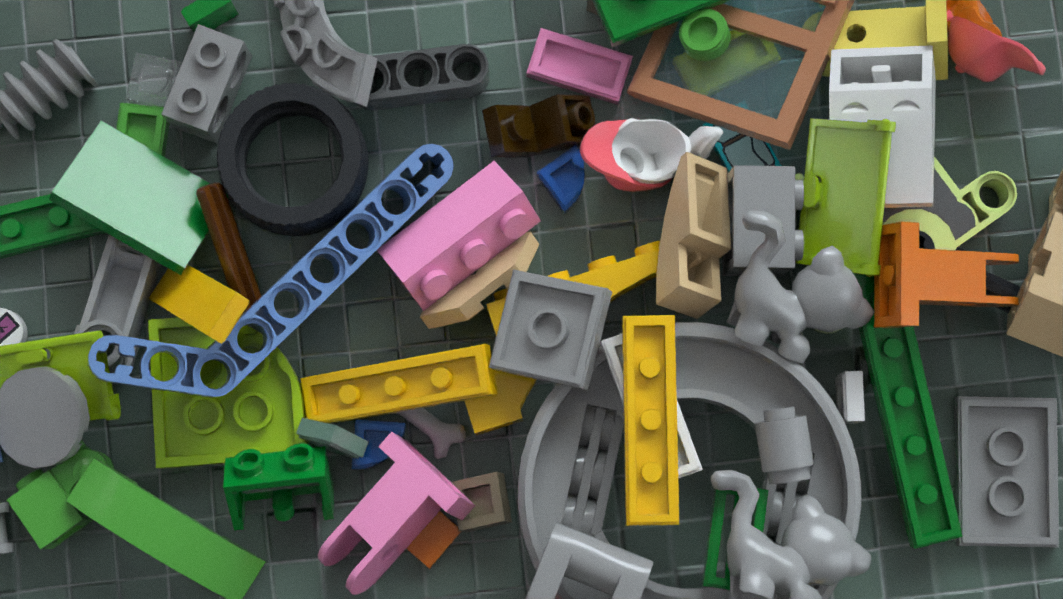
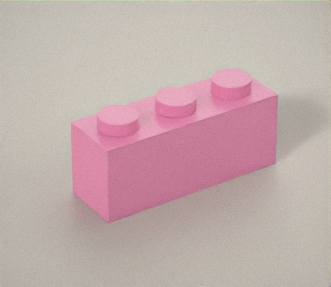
[377,161,541,311]

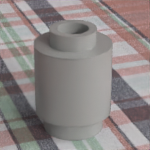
[755,406,814,484]

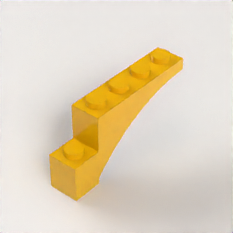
[464,241,660,436]

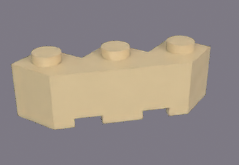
[1006,169,1063,357]

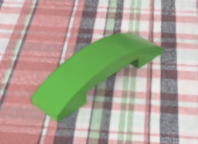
[66,457,266,599]

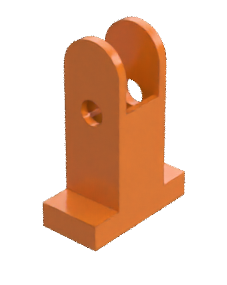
[874,221,1019,328]

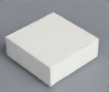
[835,371,865,424]

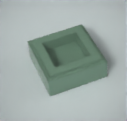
[296,418,369,459]

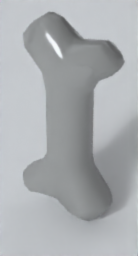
[390,408,466,459]

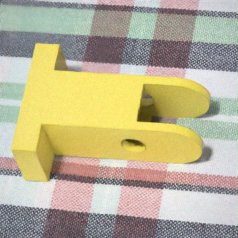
[803,0,948,80]

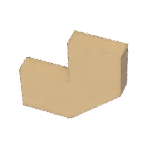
[420,232,539,329]

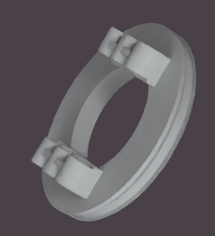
[518,322,861,599]

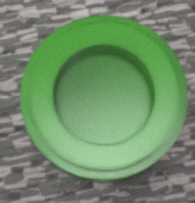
[679,9,731,61]

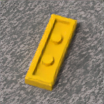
[149,265,250,344]

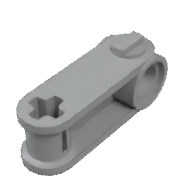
[74,235,161,373]

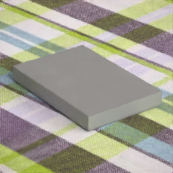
[954,396,1059,548]

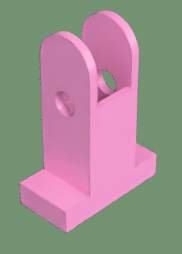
[318,432,476,595]

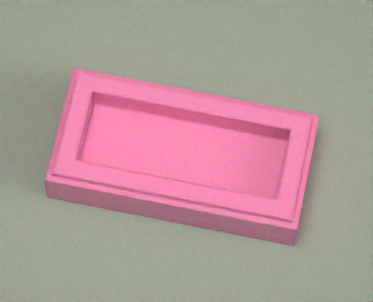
[526,28,633,105]

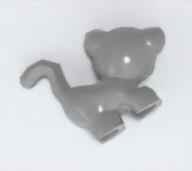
[726,210,874,363]
[711,469,871,599]

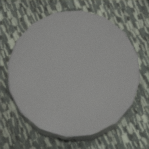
[0,366,90,468]

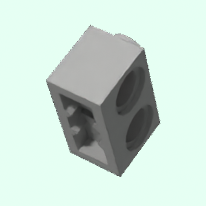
[161,24,252,144]

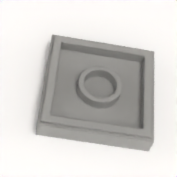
[489,269,612,391]

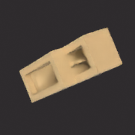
[656,152,731,319]

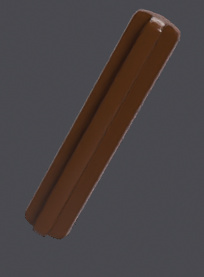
[196,182,261,313]

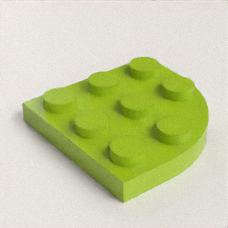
[148,317,307,469]

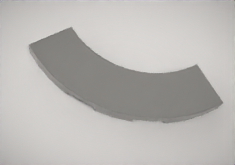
[274,0,378,107]

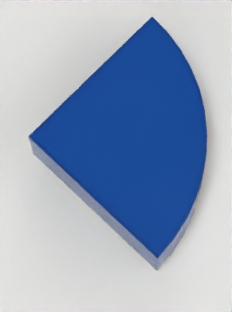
[536,145,585,214]
[352,419,406,470]

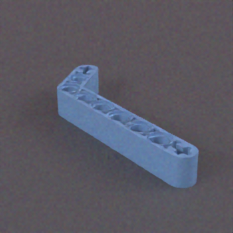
[88,144,454,397]

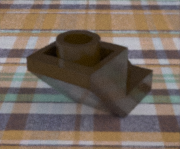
[482,94,596,158]

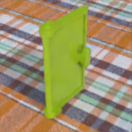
[795,118,896,277]
[0,330,121,421]

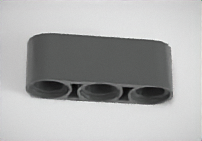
[359,44,490,111]

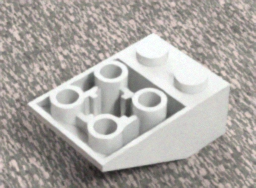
[829,45,936,208]

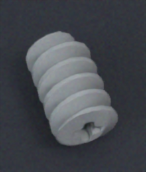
[0,39,99,140]

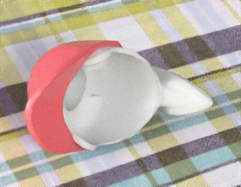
[580,118,723,192]

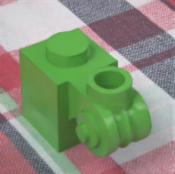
[7,440,114,549]

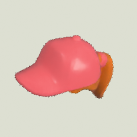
[946,0,1046,82]

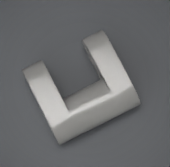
[525,522,653,599]

